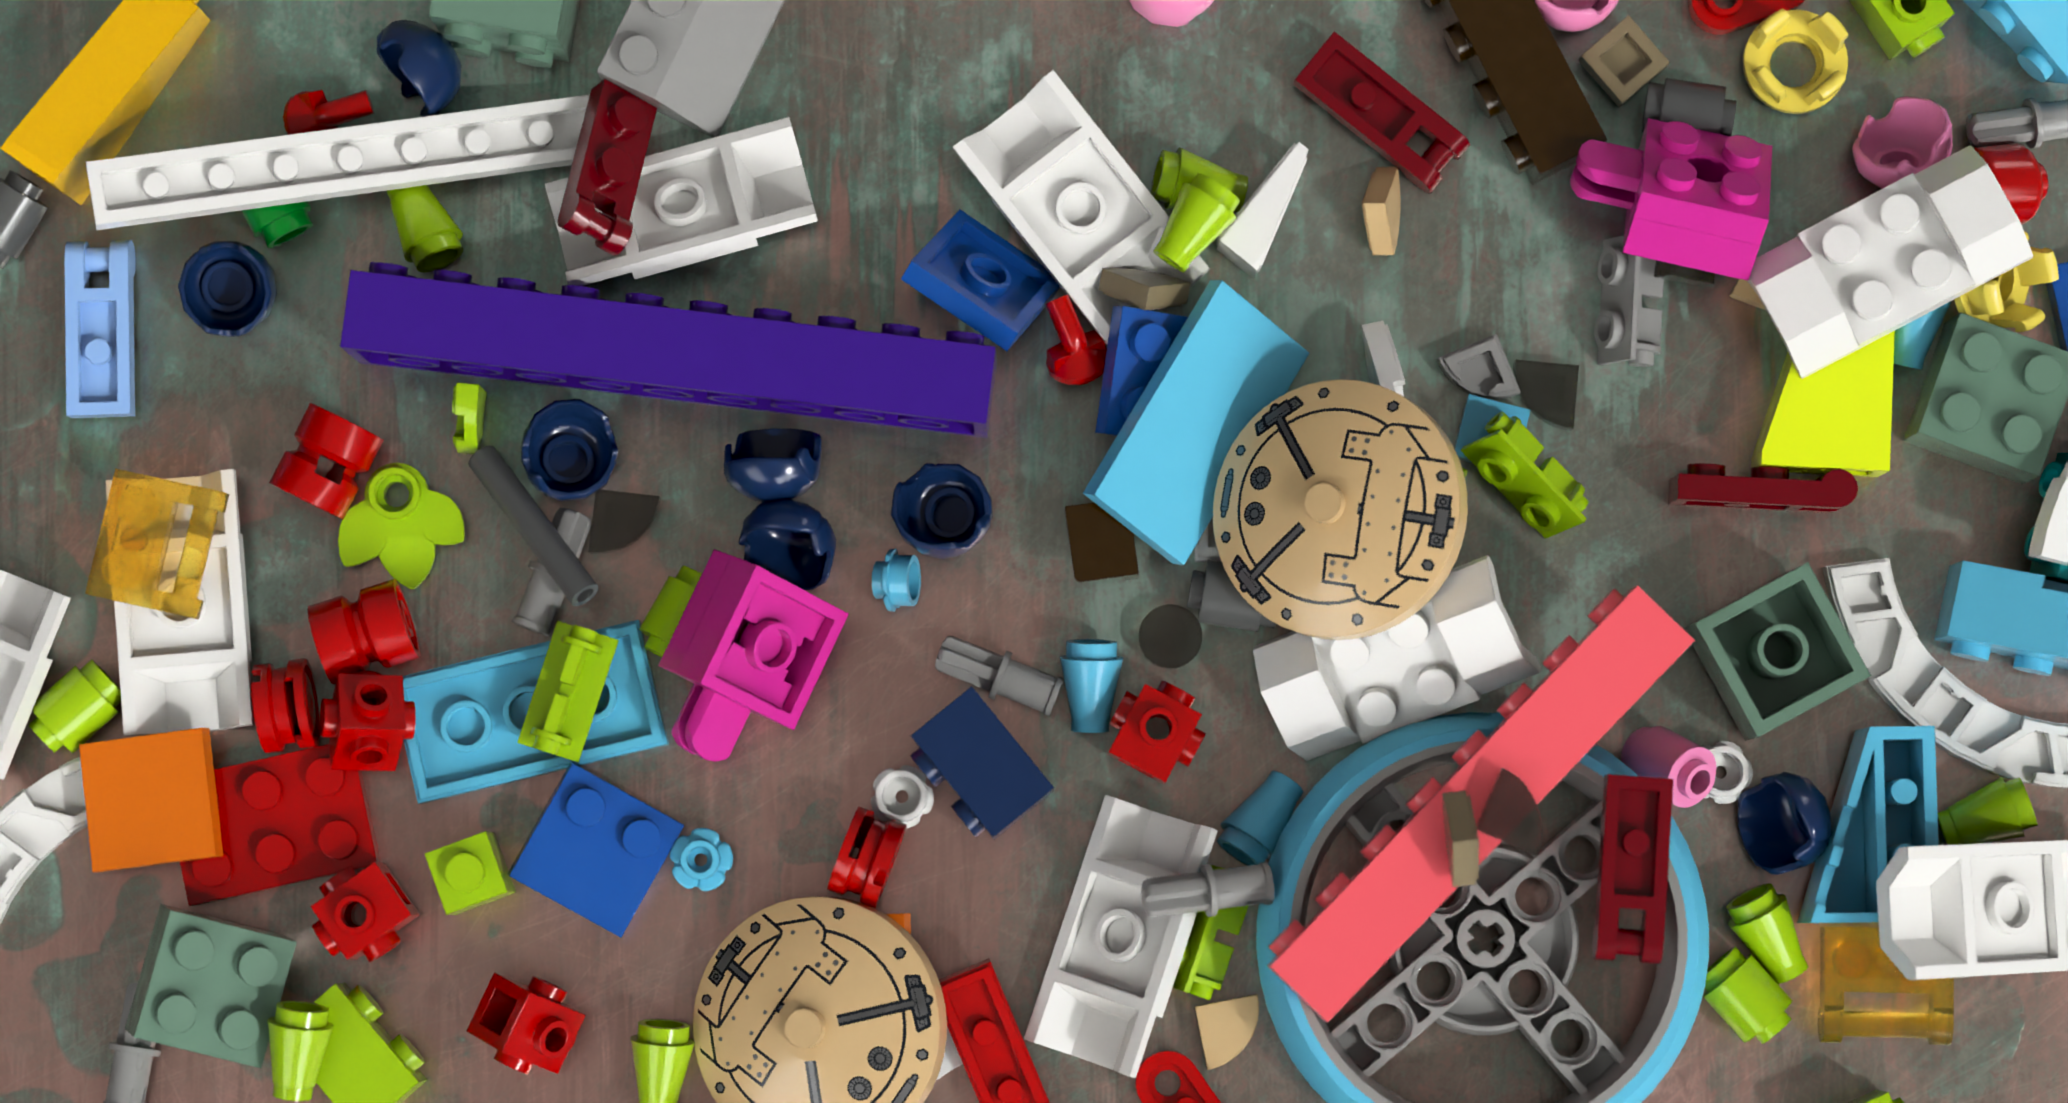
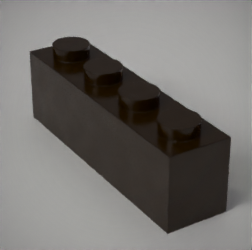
[1424,0,1607,185]

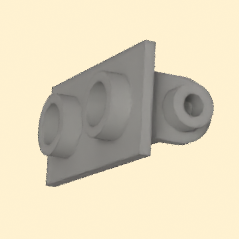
[1594,235,1665,367]

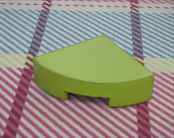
[452,383,487,454]

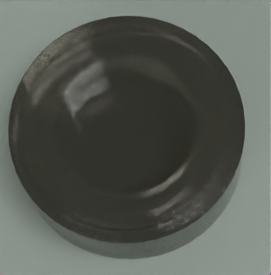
[1138,604,1202,669]

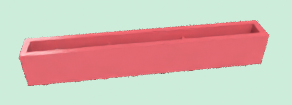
[1267,585,1695,1022]

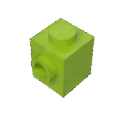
[1849,0,1955,60]

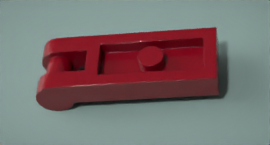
[1293,31,1471,194]
[557,79,657,256]
[1668,463,1858,513]
[1592,774,1674,964]

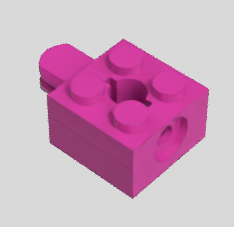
[1570,118,1772,281]
[658,549,849,762]

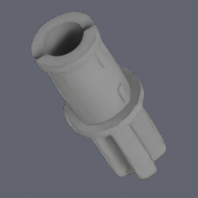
[1966,98,2068,149]
[512,508,592,637]
[935,636,1064,716]
[1141,862,1274,917]
[103,983,161,1103]

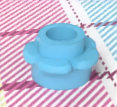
[872,549,921,612]
[670,828,733,891]

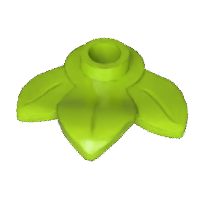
[338,463,465,590]

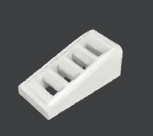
[1216,142,1309,278]

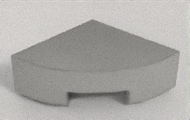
[1436,334,1521,400]

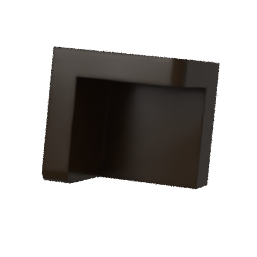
[1064,502,1139,583]

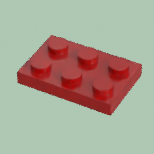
[180,744,381,906]

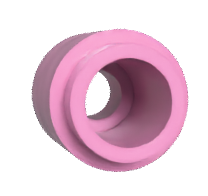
[1621,726,1716,808]

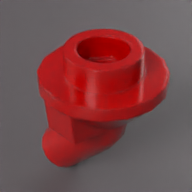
[283,90,374,135]
[1045,294,1107,385]

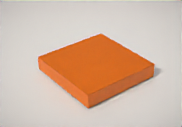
[79,728,223,873]

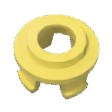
[1743,8,1849,114]
[1954,231,2059,332]

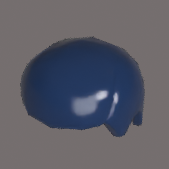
[376,20,462,117]
[178,241,277,337]
[520,399,618,501]
[724,428,822,502]
[891,463,993,559]
[738,499,836,590]
[1737,771,1832,875]

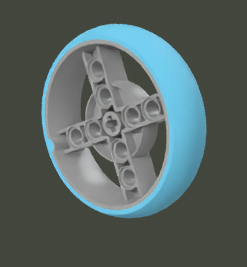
[1256,712,1709,1103]

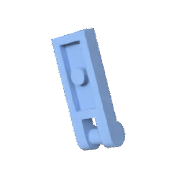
[64,240,136,418]

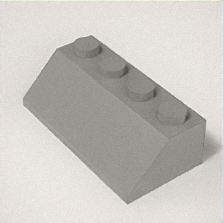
[597,0,785,138]

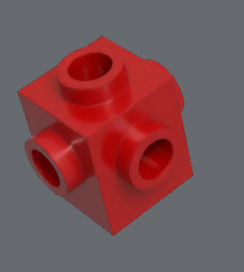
[320,671,416,771]
[1107,680,1206,785]
[310,862,420,963]
[466,972,586,1075]

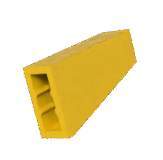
[0,0,211,205]

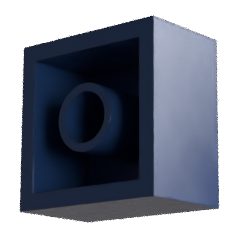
[909,686,1054,840]

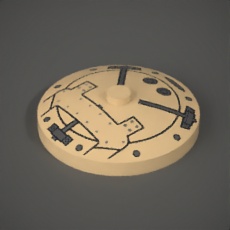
[1213,379,1468,640]
[693,896,947,1103]

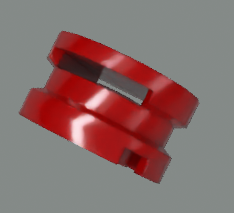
[251,658,321,753]
[827,806,907,908]

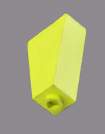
[1751,331,1895,477]

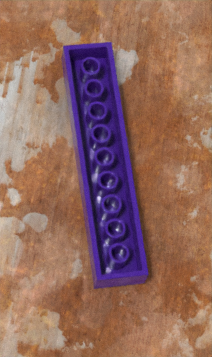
[340,262,997,438]

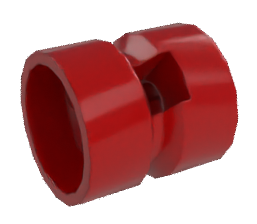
[269,403,384,520]
[307,579,421,685]

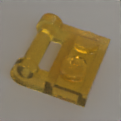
[85,468,229,620]
[1817,927,1954,1045]

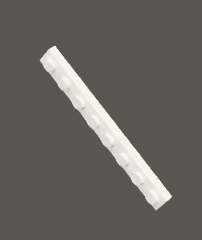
[86,94,590,230]

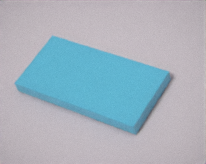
[1083,280,1309,565]
[403,620,669,804]

